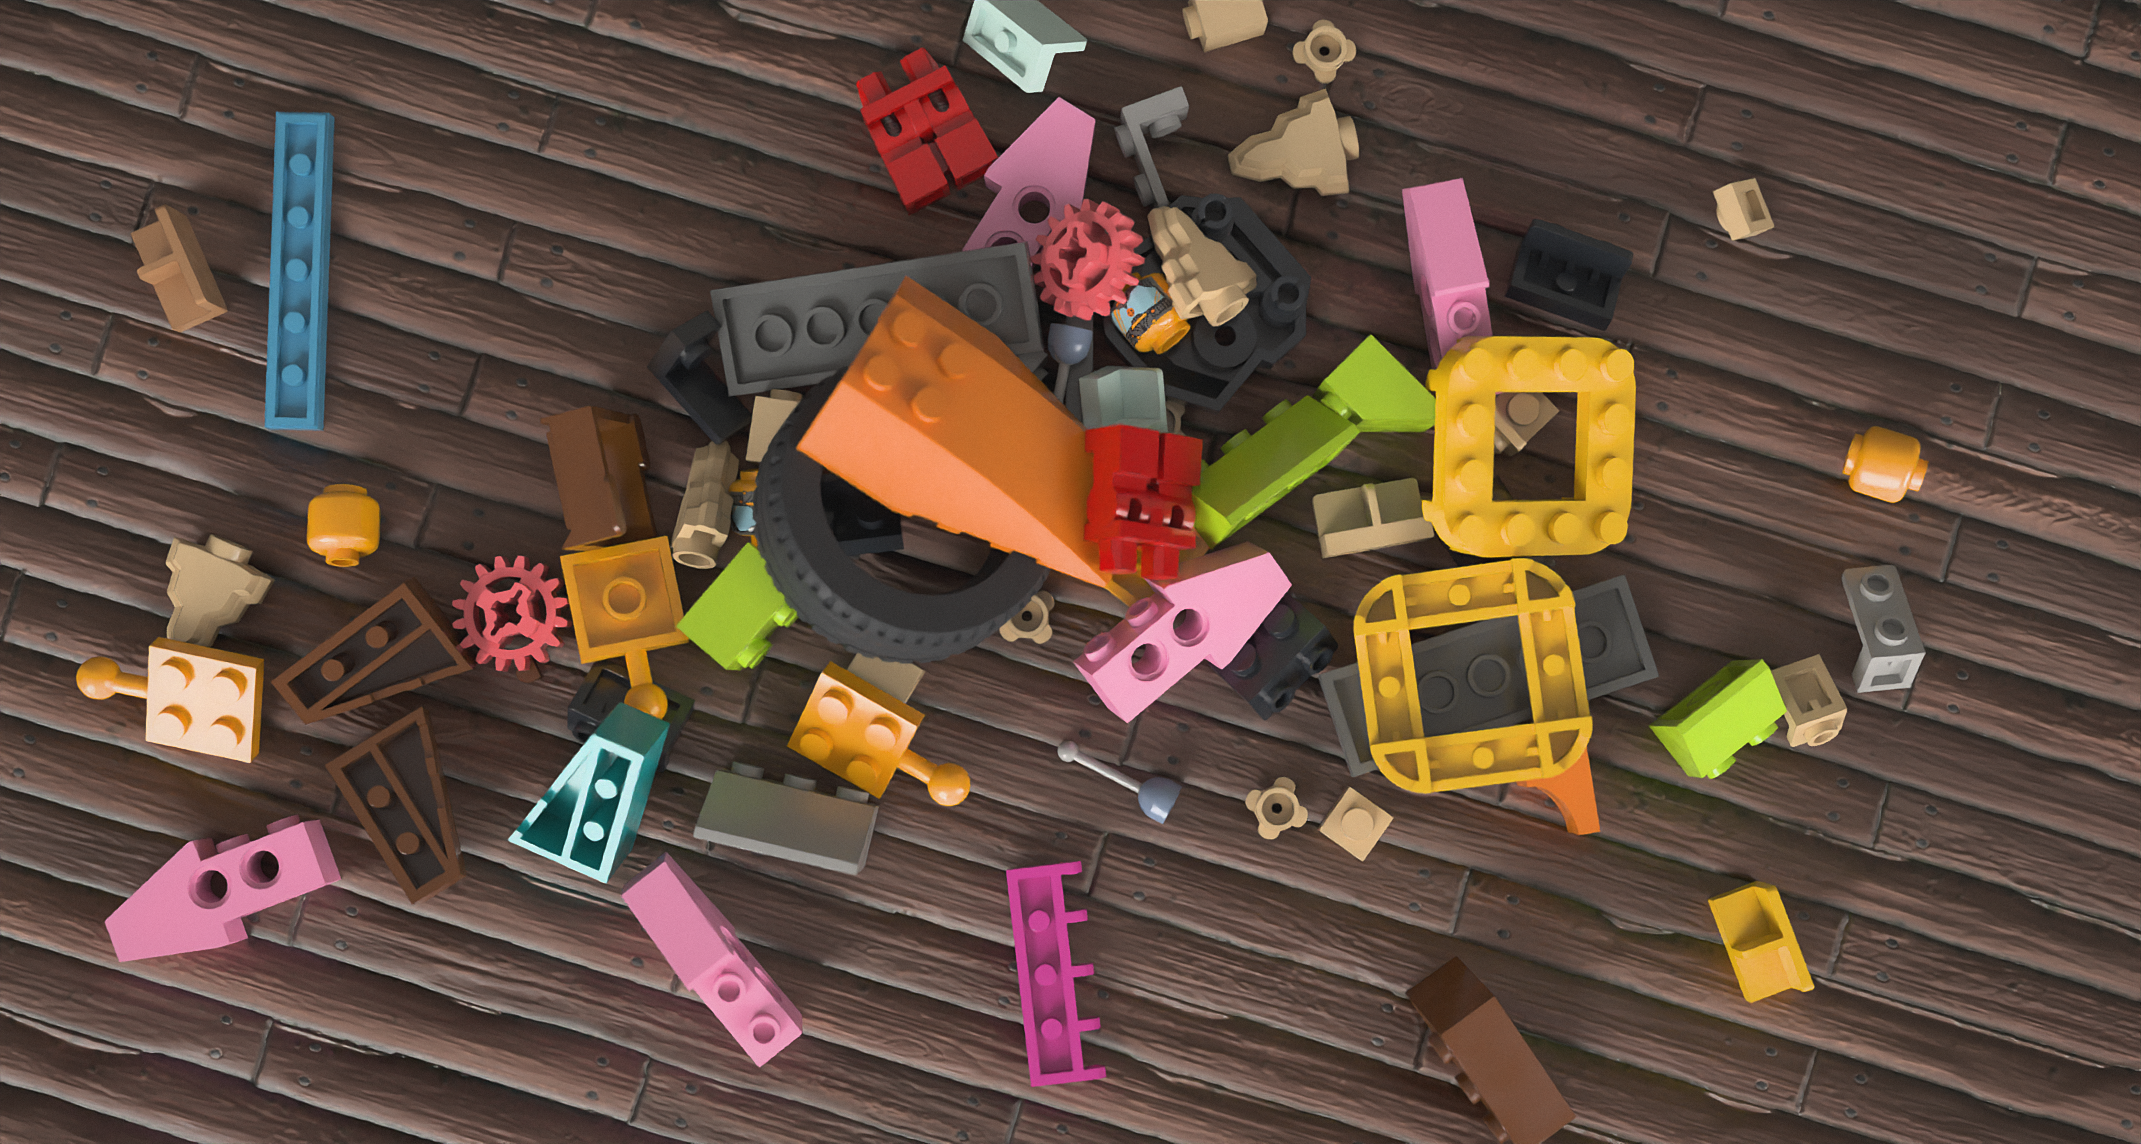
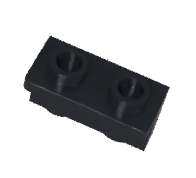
[820,473,904,556]
[567,659,695,773]

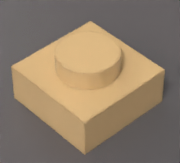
[1713,178,1774,241]
[1317,786,1394,861]

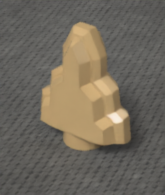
[1227,89,1359,196]
[1147,206,1257,327]
[670,441,739,569]
[166,534,275,648]

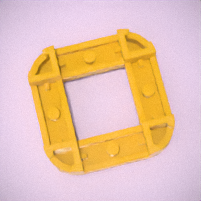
[1422,336,1636,557]
[1354,558,1592,793]

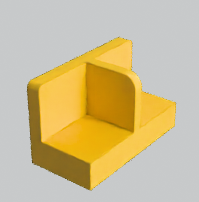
[1707,881,1814,1003]

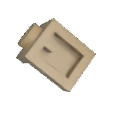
[1494,392,1559,456]
[1771,654,1847,747]

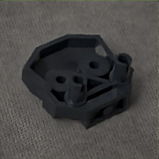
[1101,193,1312,415]

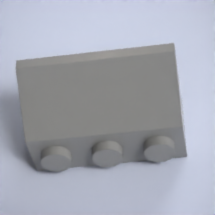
[693,761,879,875]

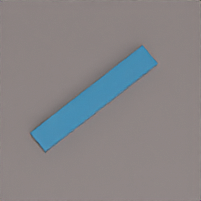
[264,112,335,431]

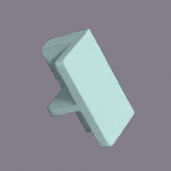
[963,0,1087,93]
[1079,366,1168,433]

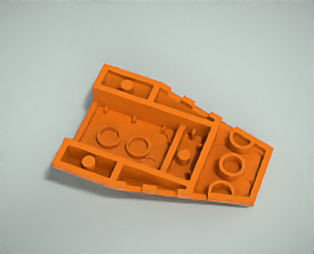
[797,276,1113,587]

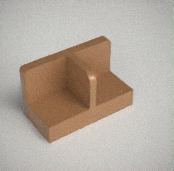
[130,204,228,333]

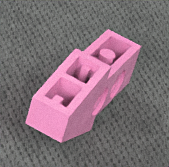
[962,97,1095,270]
[1402,178,1502,394]
[1073,541,1292,723]
[105,815,342,962]
[621,852,803,1067]

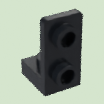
[647,310,752,445]

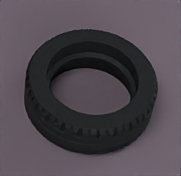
[752,366,1051,664]

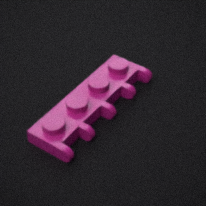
[1006,860,1106,1087]

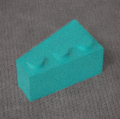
[508,702,670,884]

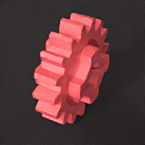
[1031,199,1145,321]
[452,555,573,671]

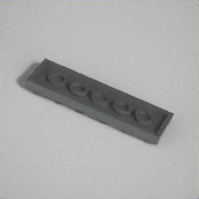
[710,241,1045,396]
[1318,574,1659,777]

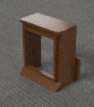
[540,405,658,551]

